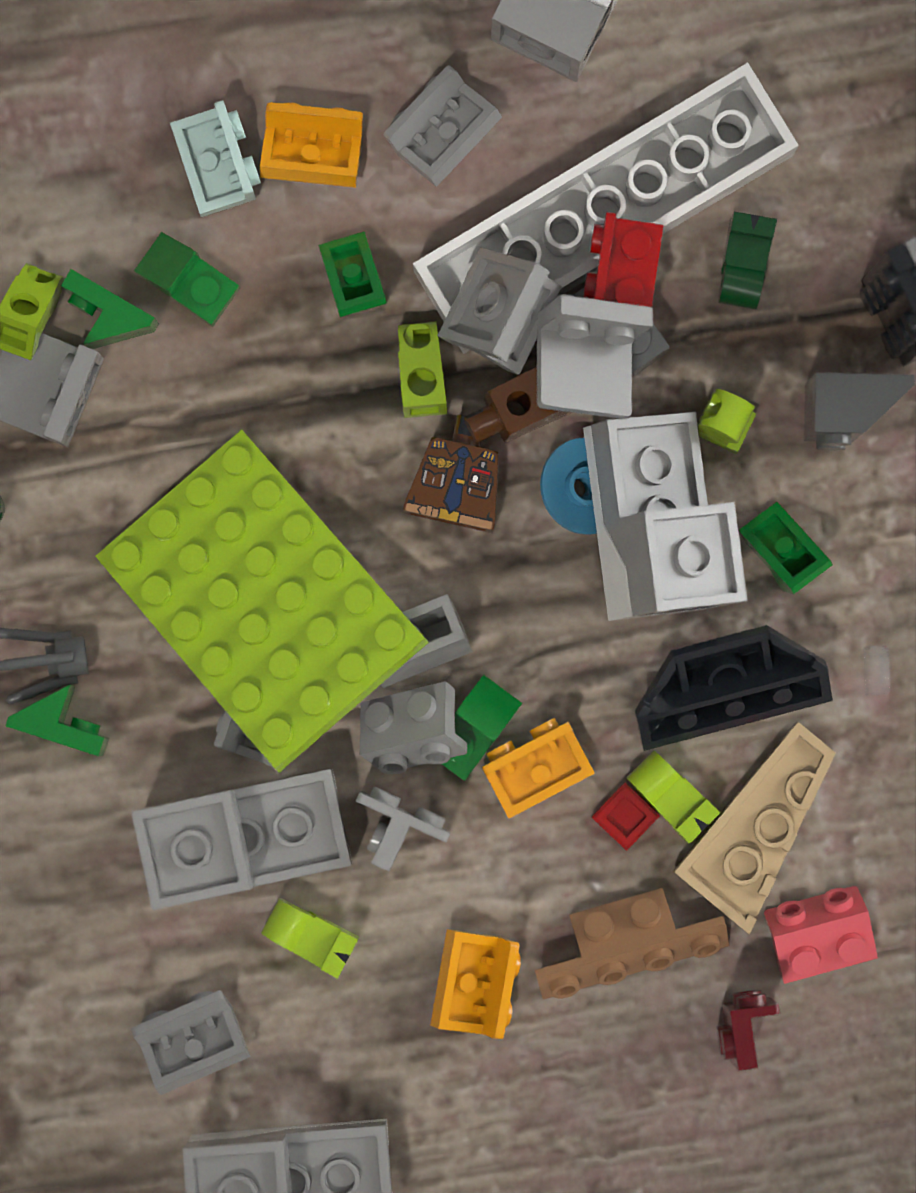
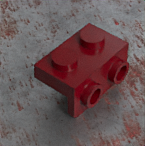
[716,990,780,1071]

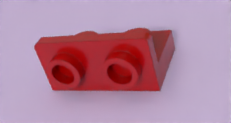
[583,212,664,308]

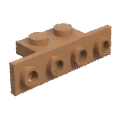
[535,888,729,1000]

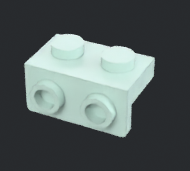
[170,100,261,217]

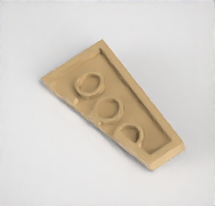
[673,722,836,935]

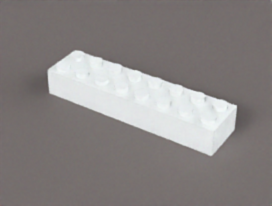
[413,63,799,354]

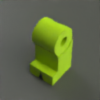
[0,263,64,360]
[398,322,447,418]
[697,389,756,454]
[626,750,720,844]
[261,898,359,979]

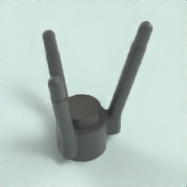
[0,628,89,704]

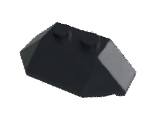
[635,625,833,751]

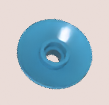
[540,438,597,535]

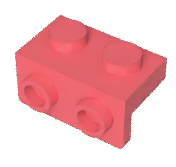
[764,886,878,984]

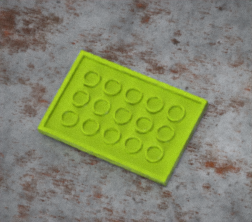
[95,429,428,773]

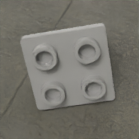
[356,787,451,871]

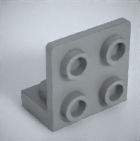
[537,295,653,419]
[0,333,104,448]

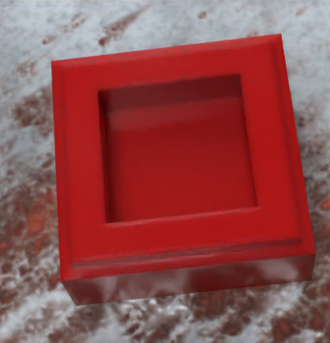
[591,782,660,851]

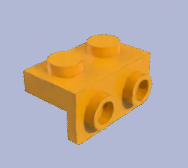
[260,102,363,188]
[482,717,595,819]
[430,929,521,1039]

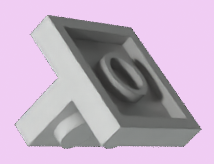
[438,248,562,375]

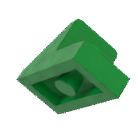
[318,231,387,318]
[134,232,240,327]
[61,269,159,349]
[738,502,833,594]
[442,675,522,781]
[5,685,109,756]

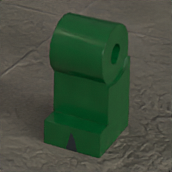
[718,211,777,310]

